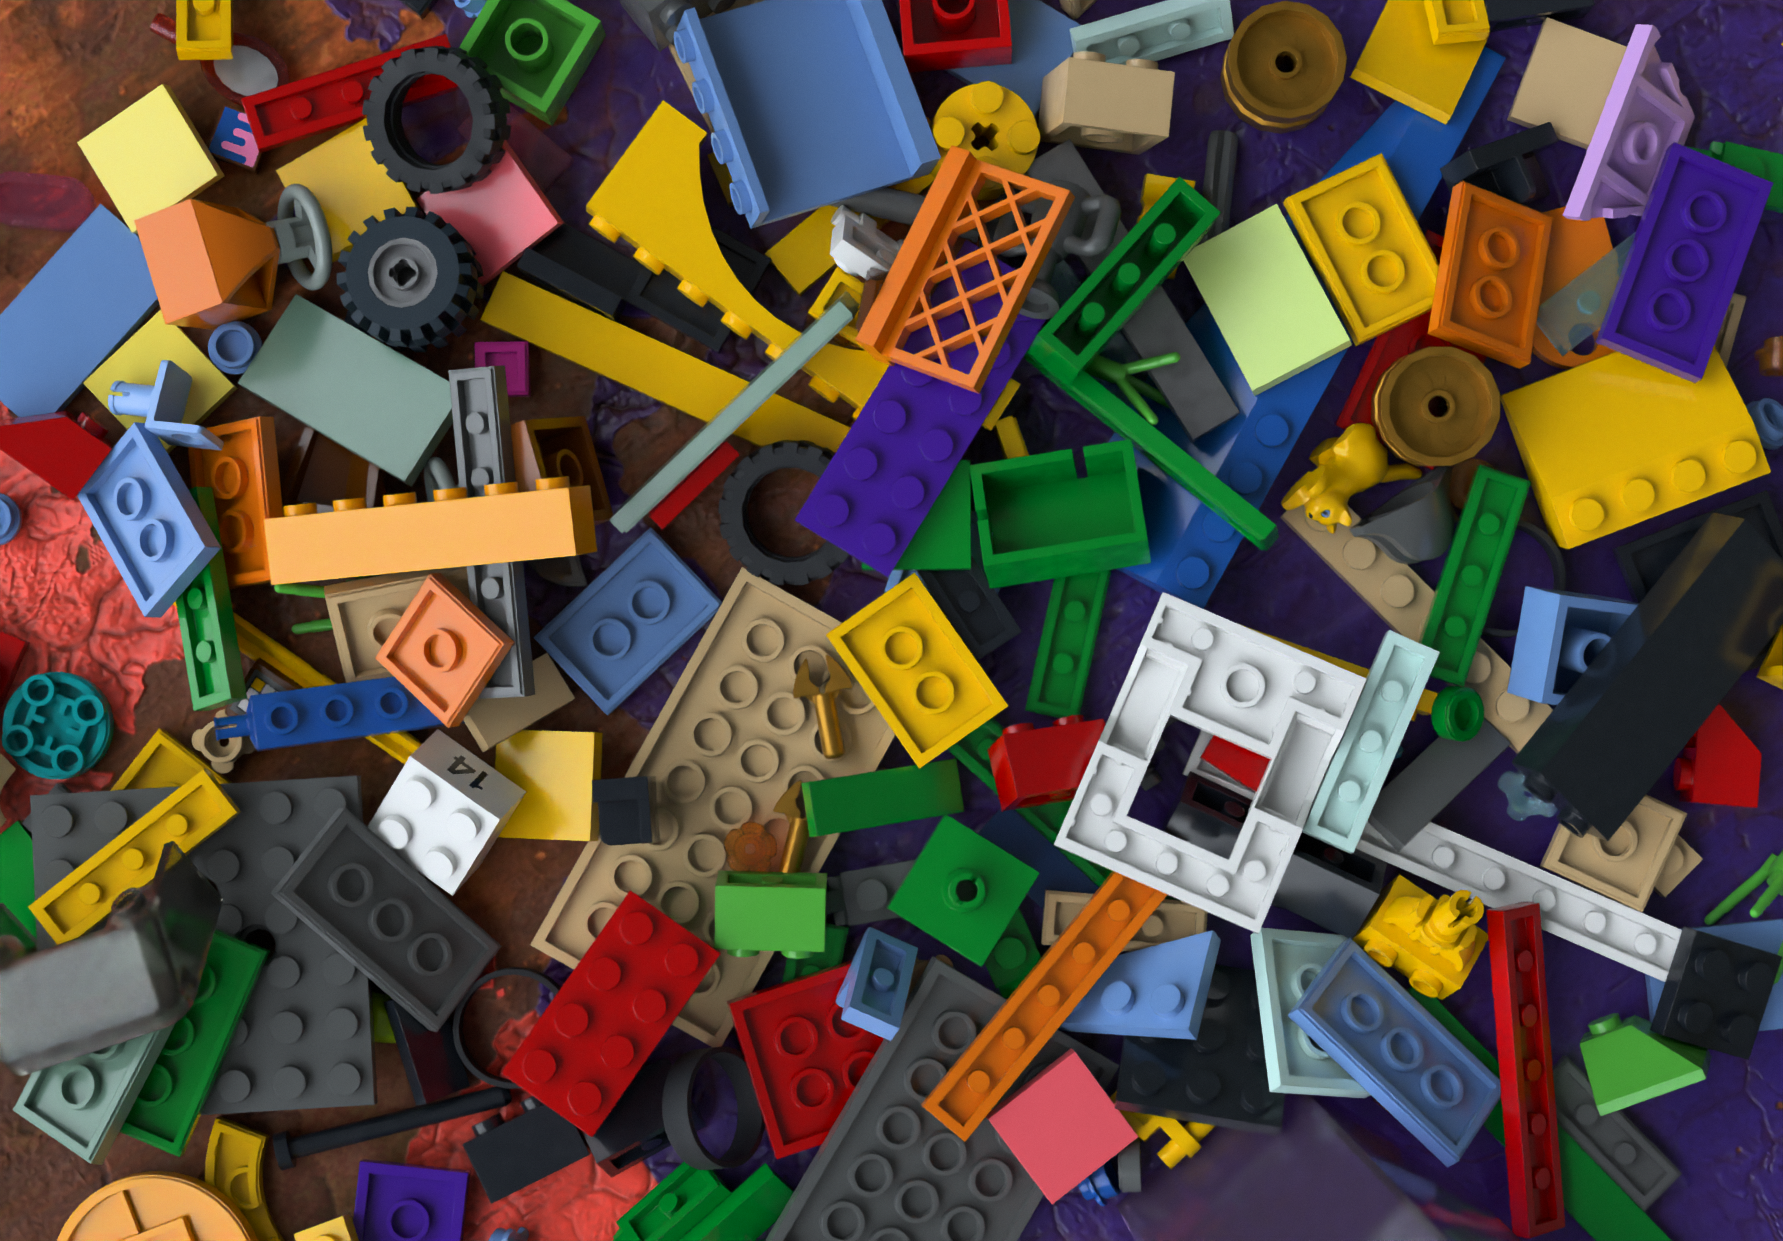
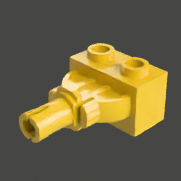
[1353,875,1488,1000]

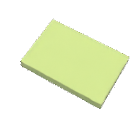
[1183,204,1352,396]

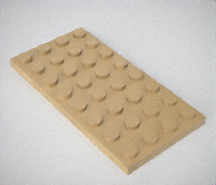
[530,567,895,1047]

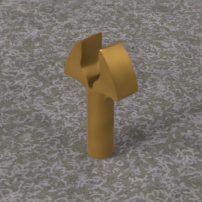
[793,655,852,759]
[773,780,809,873]

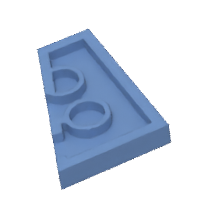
[1058,930,1221,1040]

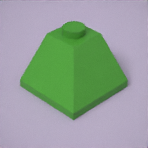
[1580,1013,1712,1116]

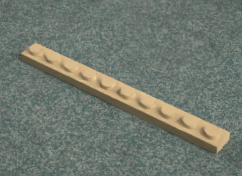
[1280,505,1703,897]

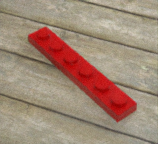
[1486,902,1565,1239]

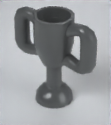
[993,180,1121,319]

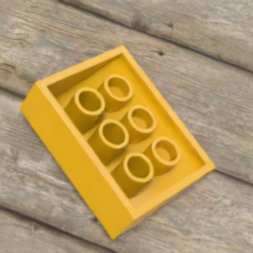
[1500,345,1771,549]

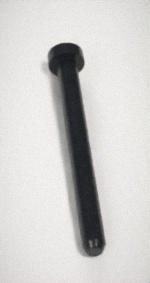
[273,1086,512,1171]

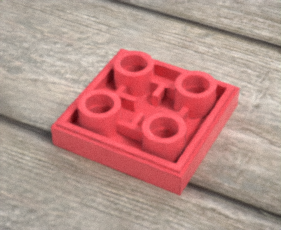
[416,140,564,286]
[986,1049,1138,1205]

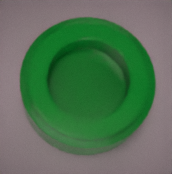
[1431,686,1484,742]

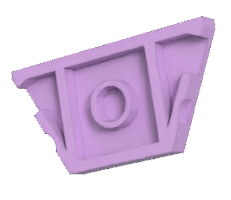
[1562,24,1695,221]

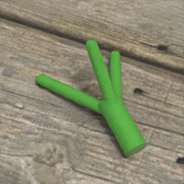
[1085,352,1180,426]

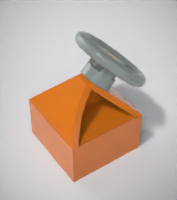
[134,184,332,330]

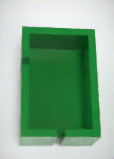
[969,439,1151,589]

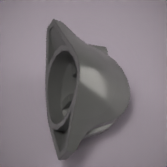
[1349,466,1459,565]

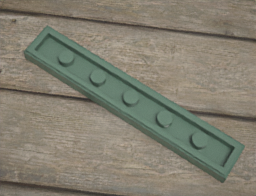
[609,291,859,533]

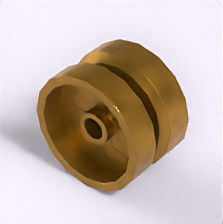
[1220,1,1347,134]
[1371,347,1500,466]

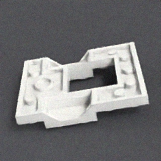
[1054,592,1367,934]

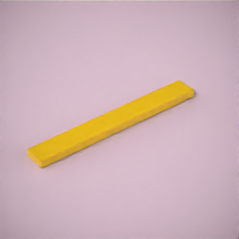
[480,271,851,453]

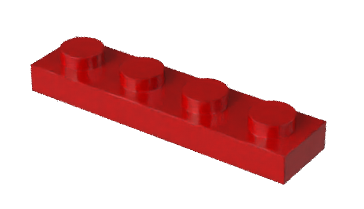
[241,34,460,153]

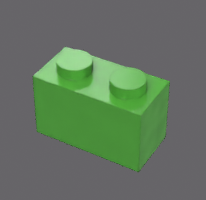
[714,870,827,959]

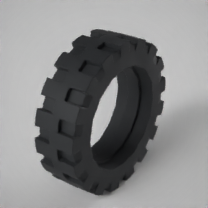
[362,46,511,194]
[719,440,850,585]

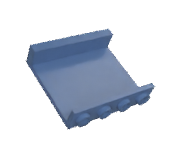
[674,0,941,229]

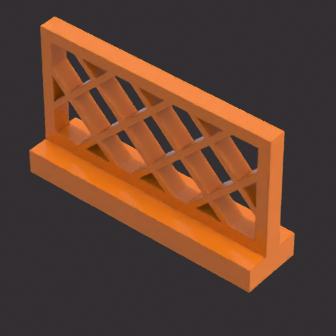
[855,145,1075,394]

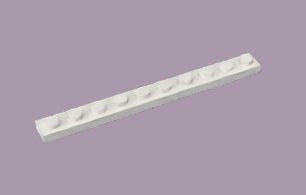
[1182,730,1682,982]

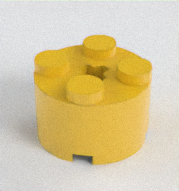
[929,81,1040,201]

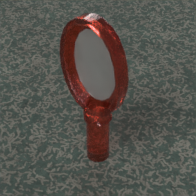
[150,13,290,106]

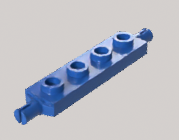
[213,677,465,752]

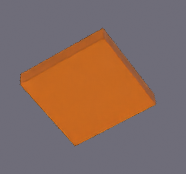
[375,573,515,728]

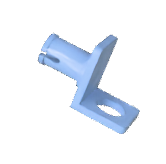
[108,360,224,451]

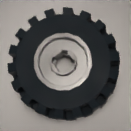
[337,207,484,353]

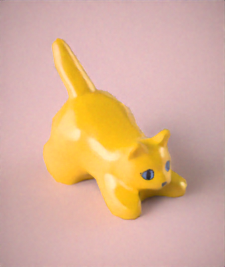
[1281,423,1422,534]

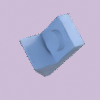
[836,927,918,1041]

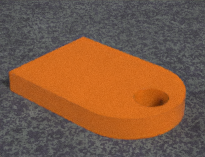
[1532,206,1620,369]

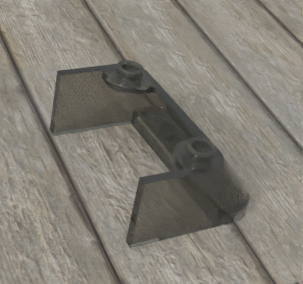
[0,841,224,1076]

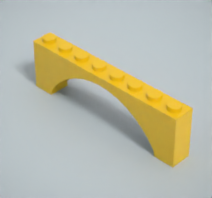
[586,100,889,420]

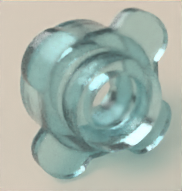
[1498,771,1558,821]

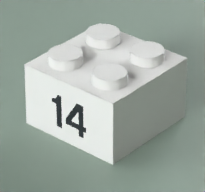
[368,729,526,896]

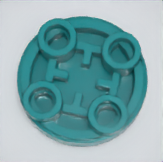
[1,672,114,779]

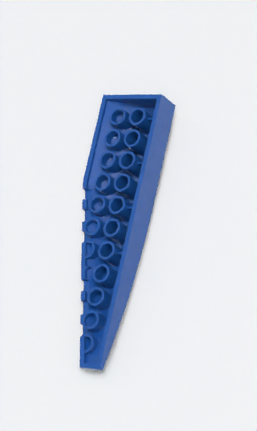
[1109,46,1506,609]

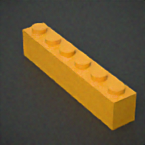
[264,476,597,585]

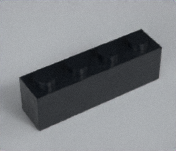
[1161,771,1387,940]

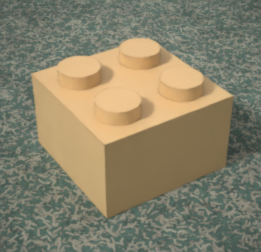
[1038,51,1175,155]

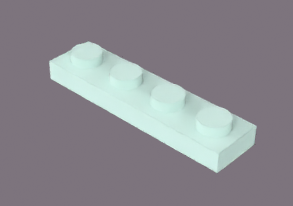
[1302,630,1440,854]

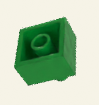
[886,814,1039,967]

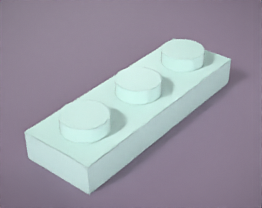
[1069,0,1234,65]

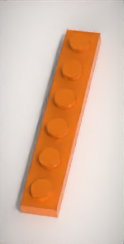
[921,871,1167,1142]

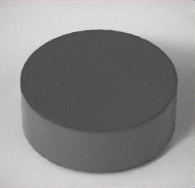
[1118,1137,1142,1193]

